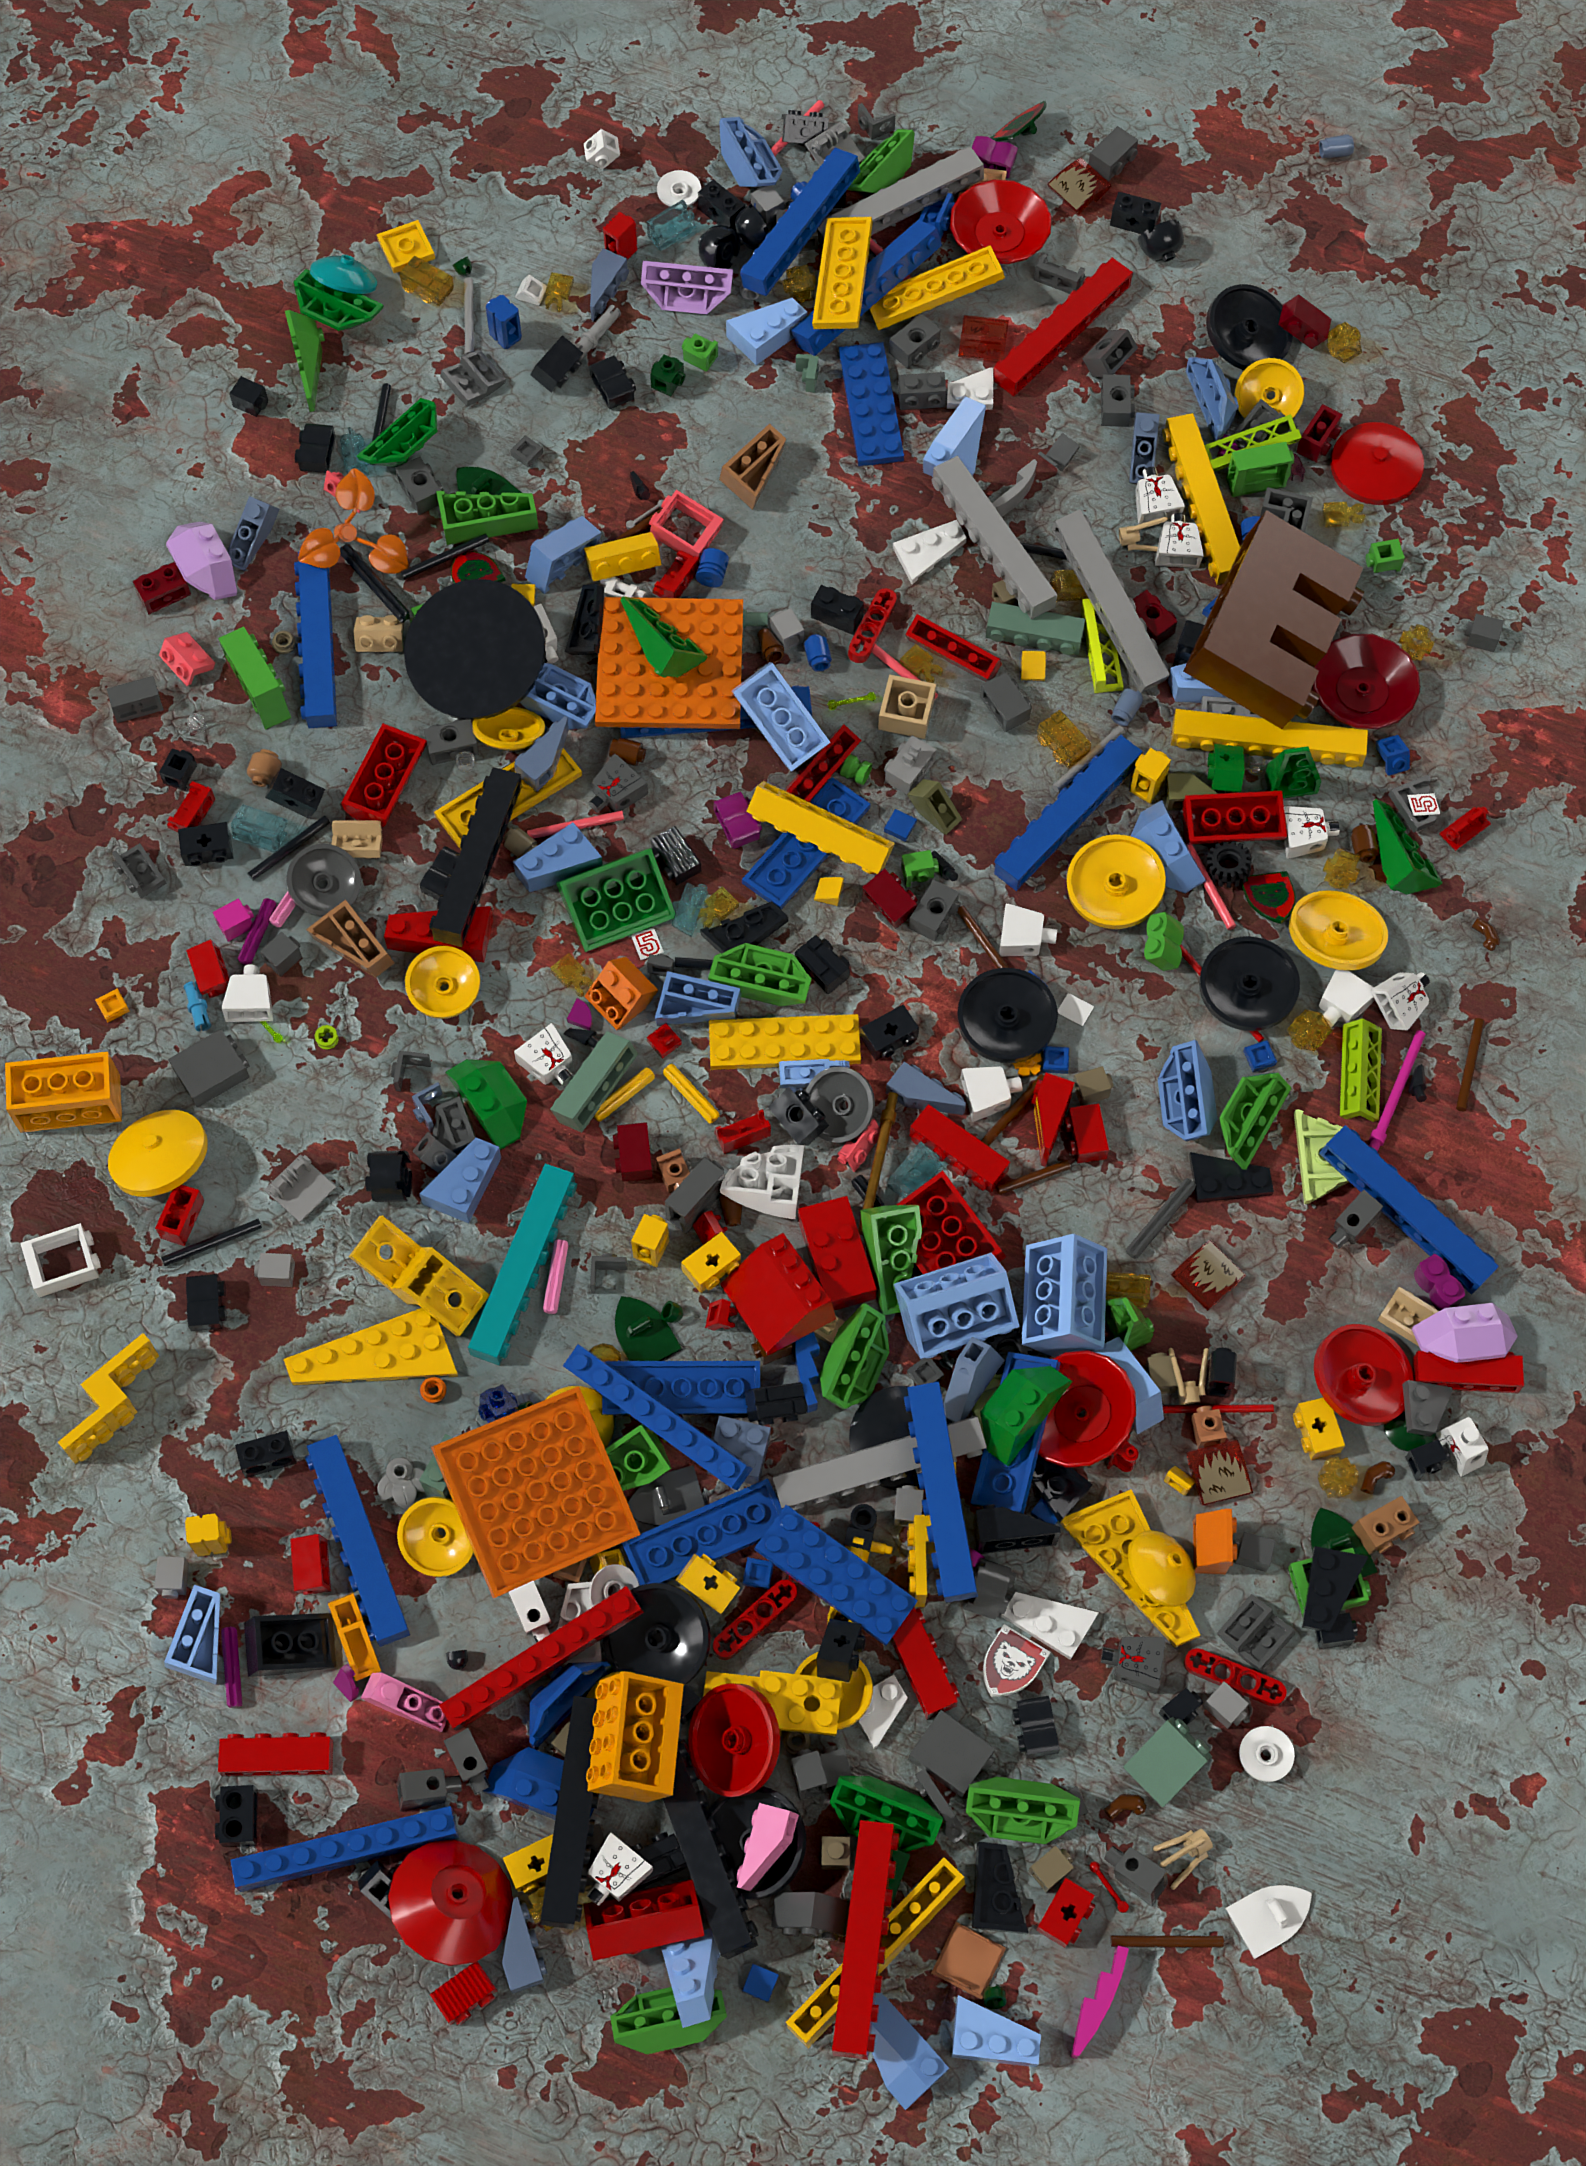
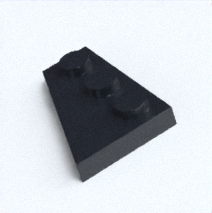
[565,584,604,655]
[1189,1152,1274,1203]
[1302,1546,1369,1633]
[972,1842,1029,1934]

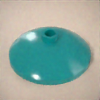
[310,255,378,294]

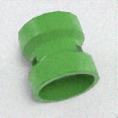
[840,754,873,786]

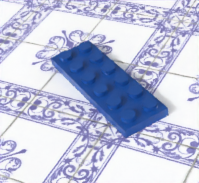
[839,342,904,466]
[742,777,870,910]
[970,1352,1060,1514]
[602,1361,760,1415]
[622,1478,782,1585]
[754,1505,918,1646]

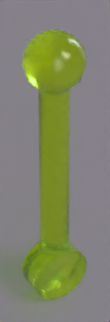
[827,692,876,710]
[259,1021,283,1043]

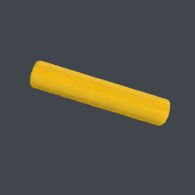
[663,1064,719,1124]
[594,1067,655,1122]

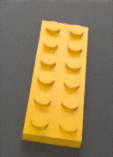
[812,217,873,329]
[869,245,1005,330]
[434,748,582,850]
[709,1014,861,1070]

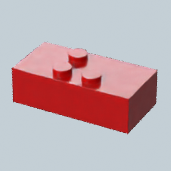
[798,1196,877,1311]
[583,1879,705,1961]

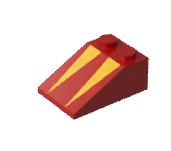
[1031,1072,1075,1167]

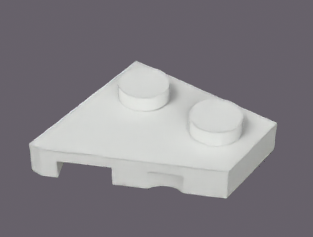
[947,368,993,410]
[857,1675,908,1749]

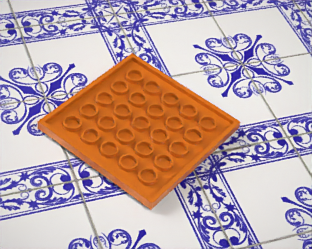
[595,597,743,729]
[431,1386,641,1598]

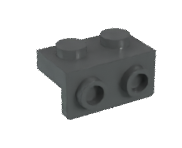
[112,843,167,899]

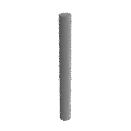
[464,277,474,355]
[1052,726,1125,793]

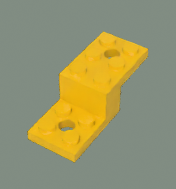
[349,1215,490,1336]
[58,1333,159,1464]
[907,1462,956,1607]
[703,1670,842,1736]

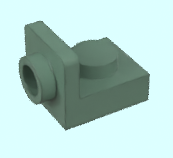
[796,354,819,393]

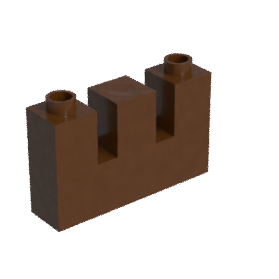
[1183,510,1364,729]

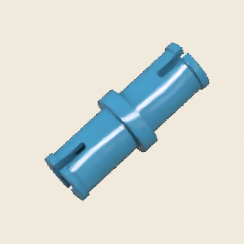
[184,981,211,1031]

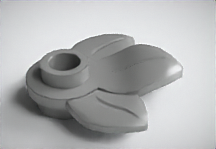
[377,1458,425,1510]

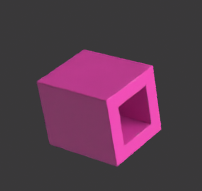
[212,898,254,942]

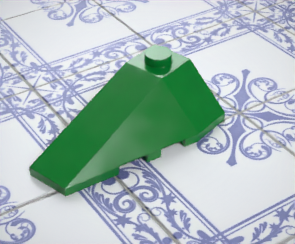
[620,596,708,678]
[1264,746,1321,799]
[1372,799,1442,895]

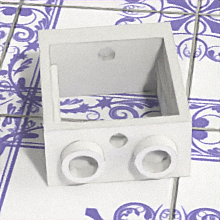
[20,1223,101,1298]

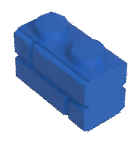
[486,295,522,349]

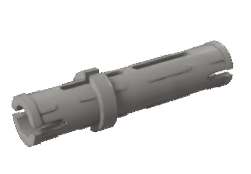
[576,305,621,361]

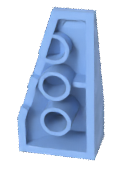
[923,396,986,477]

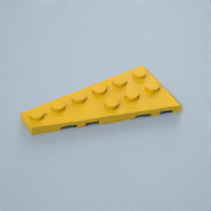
[284,1308,458,1385]
[1058,1489,1200,1647]

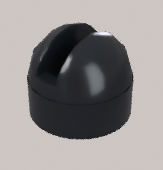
[446,1650,468,1670]

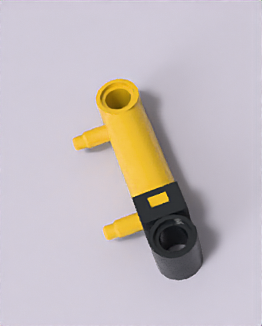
[827,1504,893,1625]

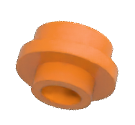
[420,1377,447,1403]

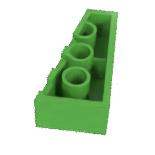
[436,491,539,545]
[218,627,291,730]

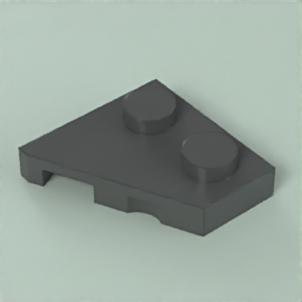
[1388,775,1436,833]
[433,1096,476,1153]

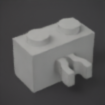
[884,735,936,795]

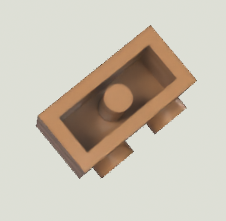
[1352,1496,1420,1555]

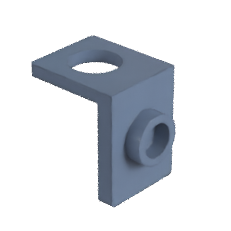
[412,1082,442,1133]

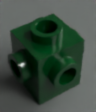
[650,354,686,397]

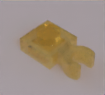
[545,272,574,312]
[1322,502,1365,528]
[900,644,943,683]
[694,887,739,928]
[550,953,593,997]

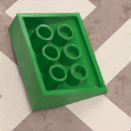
[556,848,677,952]

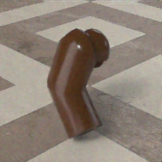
[1472,917,1500,951]
[1360,1461,1395,1494]
[1104,1794,1147,1820]

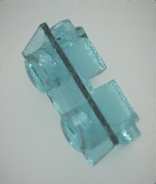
[340,427,369,476]
[672,883,708,937]

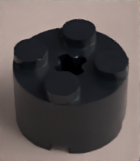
[365,1150,413,1202]

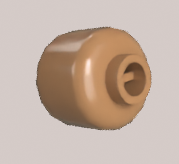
[247,749,282,787]

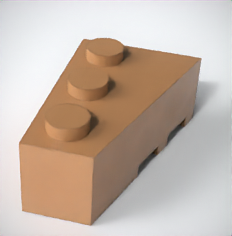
[719,423,786,510]
[306,899,395,978]

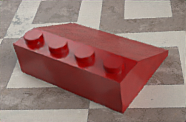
[896,1170,1007,1274]
[720,1233,836,1356]

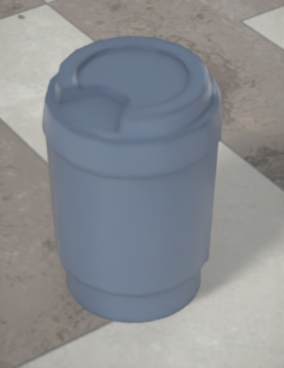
[1319,134,1354,158]
[1111,688,1143,726]

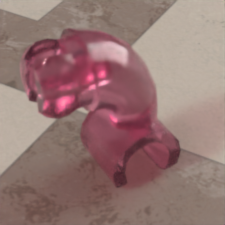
[1290,453,1306,482]

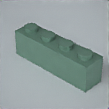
[986,602,1085,655]
[550,1031,638,1133]

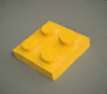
[376,220,435,273]

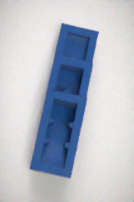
[795,1332,820,1413]

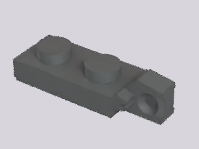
[915,1770,968,1844]

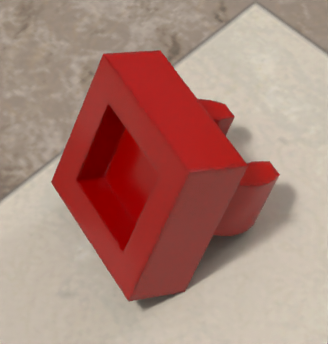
[647,1023,682,1059]
[693,1210,728,1245]
[705,1298,738,1331]

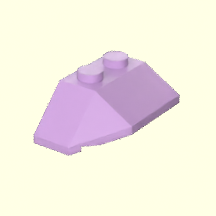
[641,261,733,314]
[166,522,237,600]
[1412,1303,1518,1363]

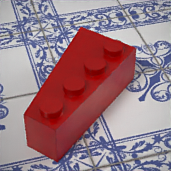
[384,906,493,963]

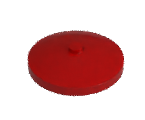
[1330,422,1424,505]
[1314,1324,1414,1426]
[688,1683,780,1797]

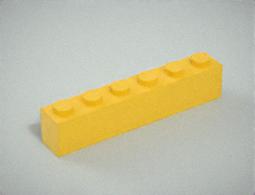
[746,781,895,874]

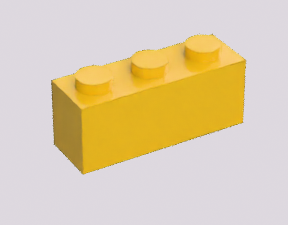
[584,532,661,582]

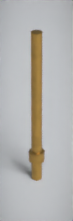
[858,1092,898,1235]

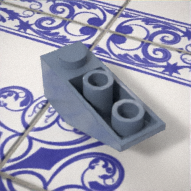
[590,248,629,321]
[1129,412,1160,483]
[227,496,280,571]
[514,716,569,792]
[886,1062,966,1115]
[944,1337,1005,1422]
[502,1897,547,1994]

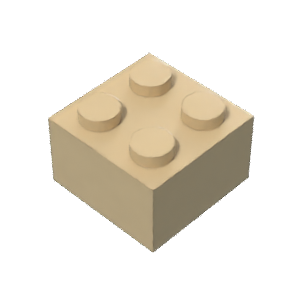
[878,674,936,739]

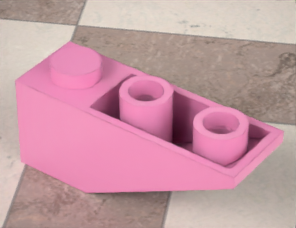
[361,1673,447,1732]
[737,1803,799,1891]

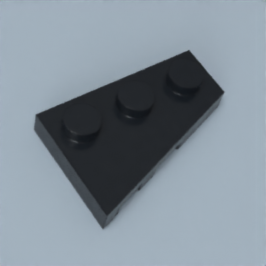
[700,901,788,954]
[1031,1454,1093,1523]

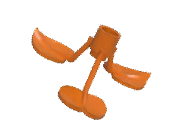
[298,468,408,574]

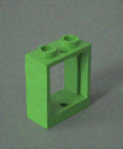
[1226,442,1294,497]
[1288,1548,1371,1617]

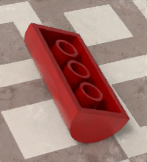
[341,723,427,827]
[1183,791,1287,844]

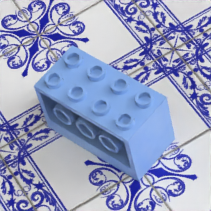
[731,662,830,771]
[1022,1234,1107,1358]
[894,1252,1019,1359]

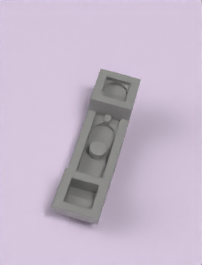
[992,459,1037,517]

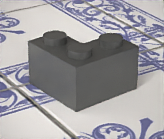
[1260,487,1313,533]
[791,1746,852,1800]
[771,1892,850,1942]

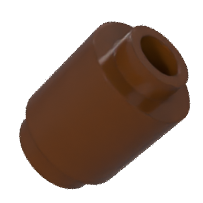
[609,737,646,766]
[1351,825,1379,863]

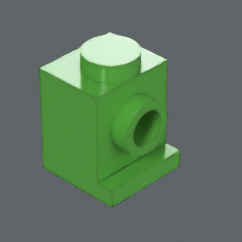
[682,333,718,372]
[1366,539,1405,573]
[901,850,939,887]

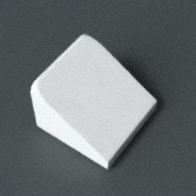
[515,275,548,305]

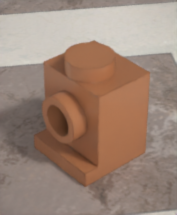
[656,1148,690,1193]
[1191,1406,1227,1449]

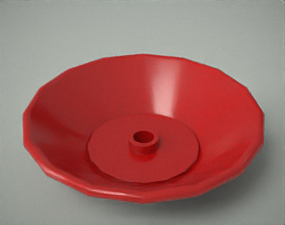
[950,179,1052,264]
[1038,1350,1136,1468]
[388,1839,513,1966]

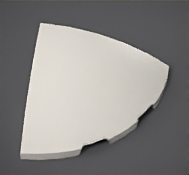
[720,1145,804,1219]

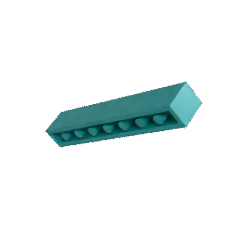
[468,1163,577,1365]

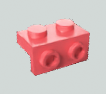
[159,632,215,686]

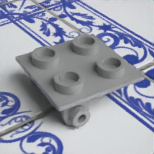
[805,122,865,166]
[264,1154,336,1222]

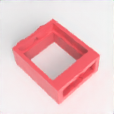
[649,489,724,560]

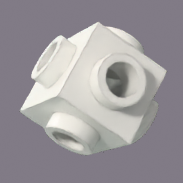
[584,129,620,170]

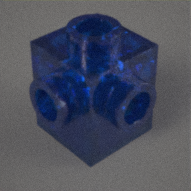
[477,1384,518,1423]

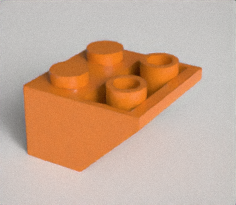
[584,957,658,1030]
[1193,1508,1237,1574]

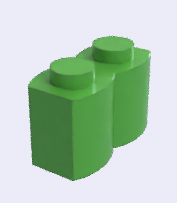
[1144,912,1184,971]

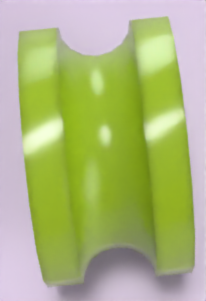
[315,1025,339,1050]

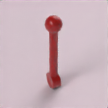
[1089,1861,1129,1913]

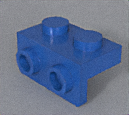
[919,193,955,239]

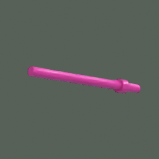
[1369,1030,1426,1152]

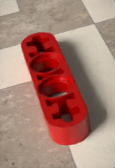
[848,588,897,663]
[713,1579,797,1660]
[1184,1648,1287,1707]

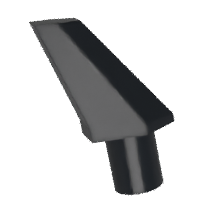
[630,471,650,500]
[931,851,958,881]
[563,1028,599,1048]
[1409,1064,1427,1102]

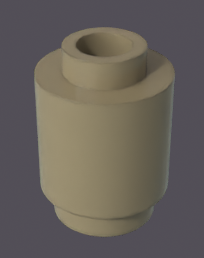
[503,827,538,858]

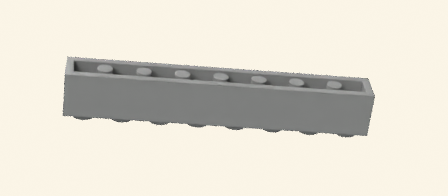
[817,146,984,247]
[931,456,1057,619]
[1051,509,1170,693]
[773,1416,987,1510]

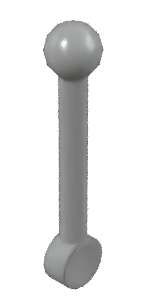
[626,499,664,530]

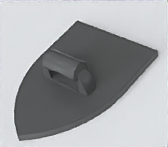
[628,1465,705,1526]

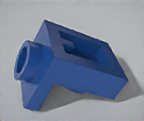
[1375,735,1410,775]

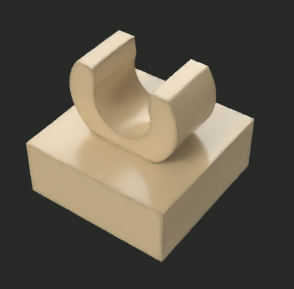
[814,1316,845,1345]

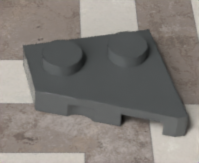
[1402,1380,1452,1436]

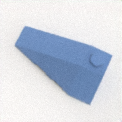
[871,1992,949,2111]

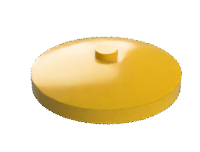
[1067,835,1166,929]
[1289,890,1388,970]
[108,1110,208,1197]

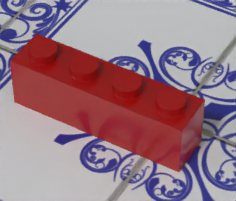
[905,614,1002,682]
[784,724,862,802]
[909,1104,1010,1193]
[1413,1350,1524,1393]
[891,1607,960,1720]
[218,1732,334,1777]

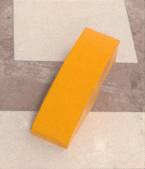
[328,1592,381,1681]

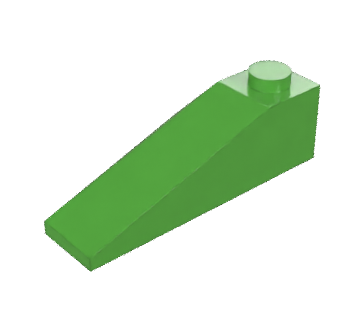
[285,310,325,412]
[860,1205,922,1315]
[1105,1297,1154,1351]
[605,1424,672,1491]

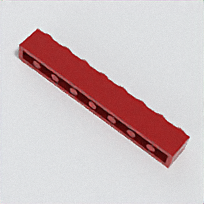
[993,257,1133,397]
[439,1586,644,1731]
[832,1820,899,2060]

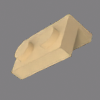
[354,615,405,652]
[331,820,383,859]
[1377,1287,1439,1346]

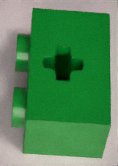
[1207,744,1245,792]

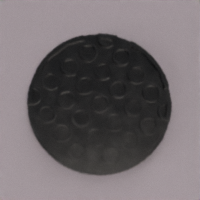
[404,579,546,720]

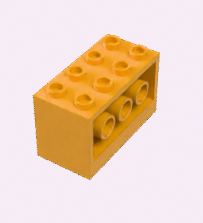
[5,1052,122,1133]
[586,1671,684,1803]

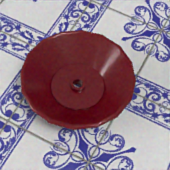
[1312,634,1420,729]

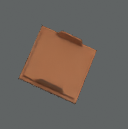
[931,1922,1006,2000]

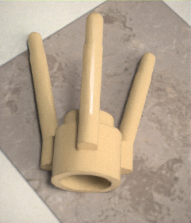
[1119,517,1168,552]
[1168,1348,1209,1405]
[1153,1829,1213,1890]

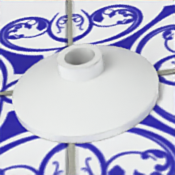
[657,170,701,208]
[589,1564,639,1607]
[1239,1726,1295,1782]

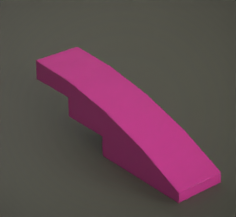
[1071,1946,1129,2059]

